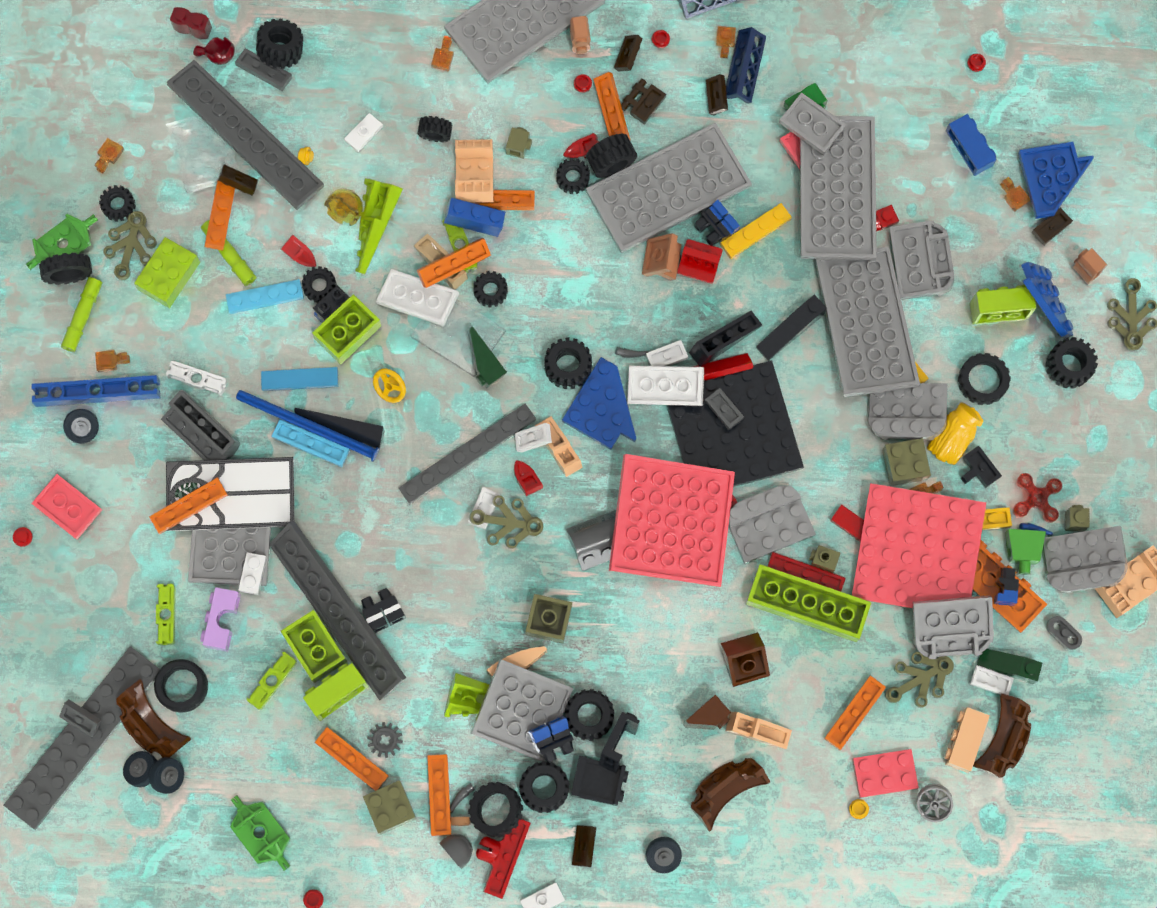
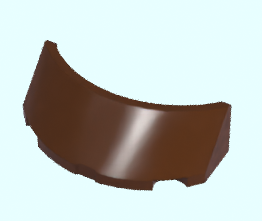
[116,679,191,758]
[973,693,1031,778]
[691,758,770,832]

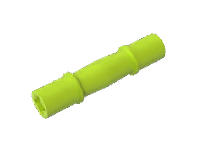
[201,220,257,286]
[60,277,102,352]

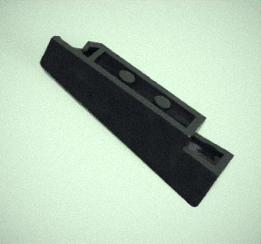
[294,408,385,450]

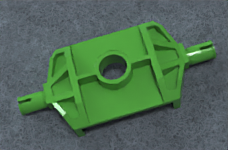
[26,214,98,270]
[230,795,291,871]

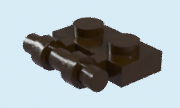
[621,79,667,125]

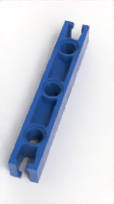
[32,375,161,407]

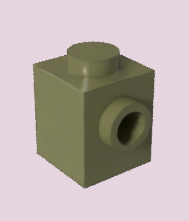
[506,127,532,159]
[1065,505,1090,532]
[809,545,841,573]

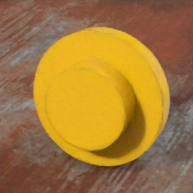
[298,147,314,165]
[849,799,869,819]

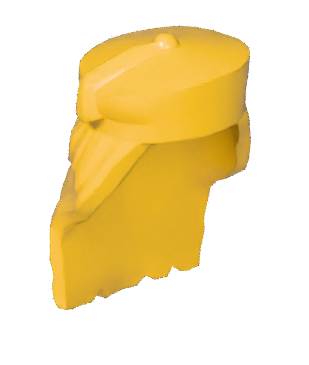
[927,402,983,465]

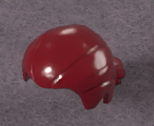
[193,37,235,65]

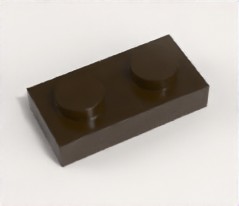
[614,35,643,72]
[706,74,728,116]
[218,164,258,196]
[1032,207,1073,246]
[572,825,597,867]

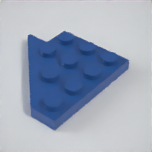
[1018,142,1094,219]
[1021,262,1073,338]
[562,357,636,450]

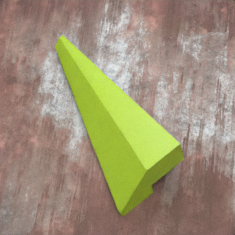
[355,178,403,274]
[444,673,490,717]

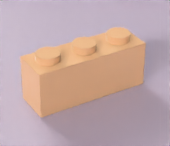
[944,707,990,773]

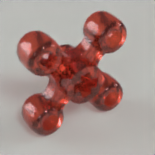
[1013,473,1062,523]

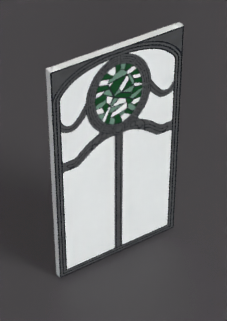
[165,457,295,531]

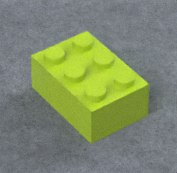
[134,237,200,309]
[969,285,1036,324]
[312,294,381,365]
[281,610,347,683]
[303,663,369,721]

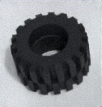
[256,18,303,69]
[586,133,637,178]
[544,337,592,389]
[1046,337,1098,389]
[565,689,615,741]
[519,761,569,813]

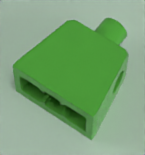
[1005,529,1046,575]

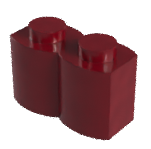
[170,7,212,39]

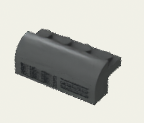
[161,390,240,460]
[566,510,616,571]

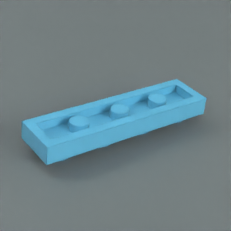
[225,279,304,314]
[272,419,350,468]

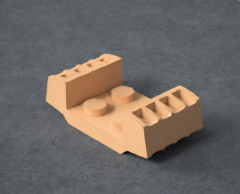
[455,139,493,203]
[1094,545,1157,619]

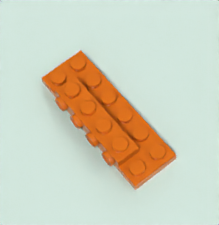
[973,540,1047,633]

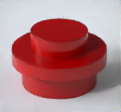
[652,30,670,48]
[967,54,986,72]
[574,74,592,93]
[13,527,33,547]
[303,889,324,908]

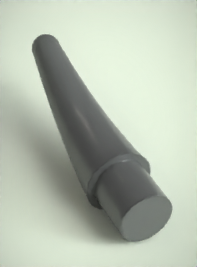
[615,347,648,358]
[450,783,475,813]

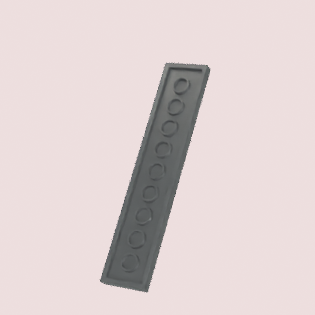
[167,60,324,210]
[270,521,406,700]
[3,646,160,830]

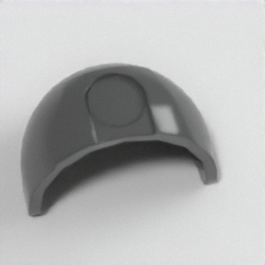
[439,834,473,869]

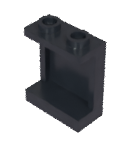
[599,712,640,773]
[571,755,629,806]

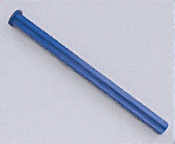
[236,390,379,462]

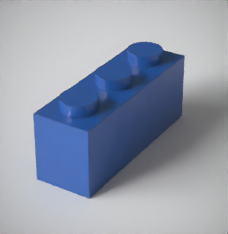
[946,114,997,176]
[444,198,506,237]

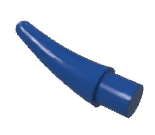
[1019,523,1053,536]

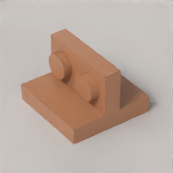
[642,233,682,280]

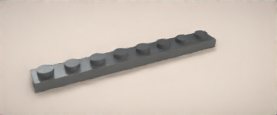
[399,403,536,505]

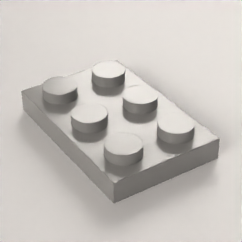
[779,93,846,155]

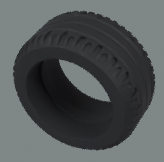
[154,659,208,713]

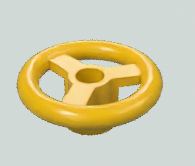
[373,368,406,403]

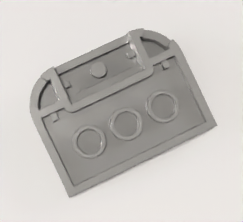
[889,221,954,300]
[868,383,948,441]
[728,486,816,564]
[1044,526,1128,593]
[913,595,994,659]

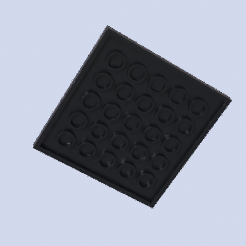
[667,360,804,487]

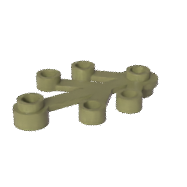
[103,211,157,280]
[1107,278,1157,350]
[469,496,544,548]
[885,652,954,708]

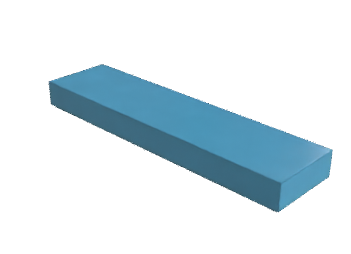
[261,367,339,391]

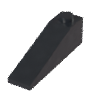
[756,294,827,361]
[689,310,762,367]

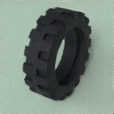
[39,253,92,285]
[958,353,1011,405]
[468,782,523,837]

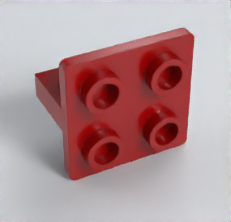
[677,239,723,284]

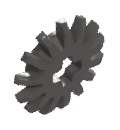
[367,722,403,758]

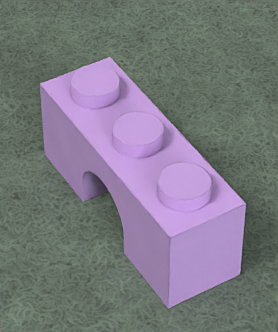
[201,587,241,652]

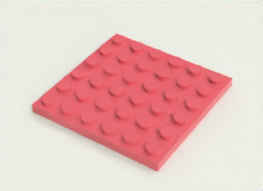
[609,454,735,587]
[852,483,987,609]

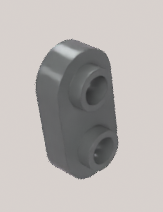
[1047,616,1082,650]

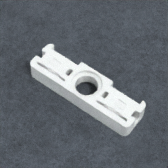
[166,361,227,396]

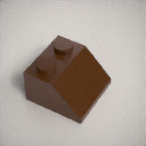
[721,632,770,687]
[683,694,731,730]

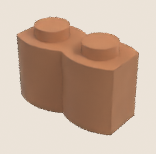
[570,16,591,54]
[1073,248,1107,284]

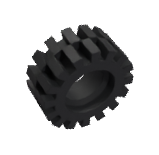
[417,116,453,142]
[556,158,590,194]
[99,185,136,222]
[302,266,337,303]
[474,271,508,308]

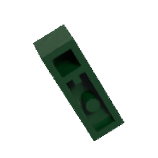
[467,326,507,388]
[977,649,1043,684]

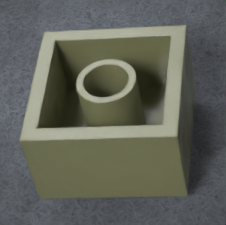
[882,438,931,486]
[525,594,573,644]
[363,780,417,835]

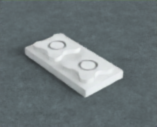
[376,269,459,326]
[627,366,704,406]

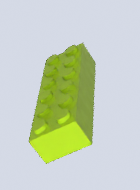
[746,564,871,642]

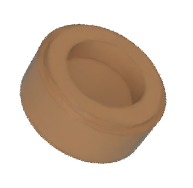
[451,817,471,826]

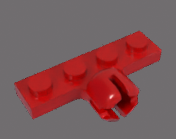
[476,819,531,899]

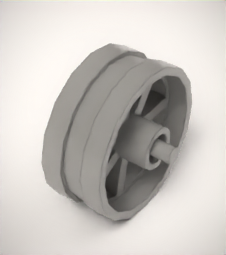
[917,783,953,822]

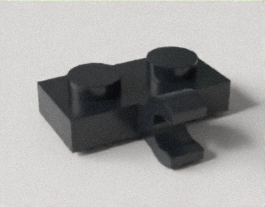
[960,446,1002,488]

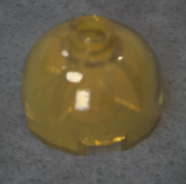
[324,189,363,226]

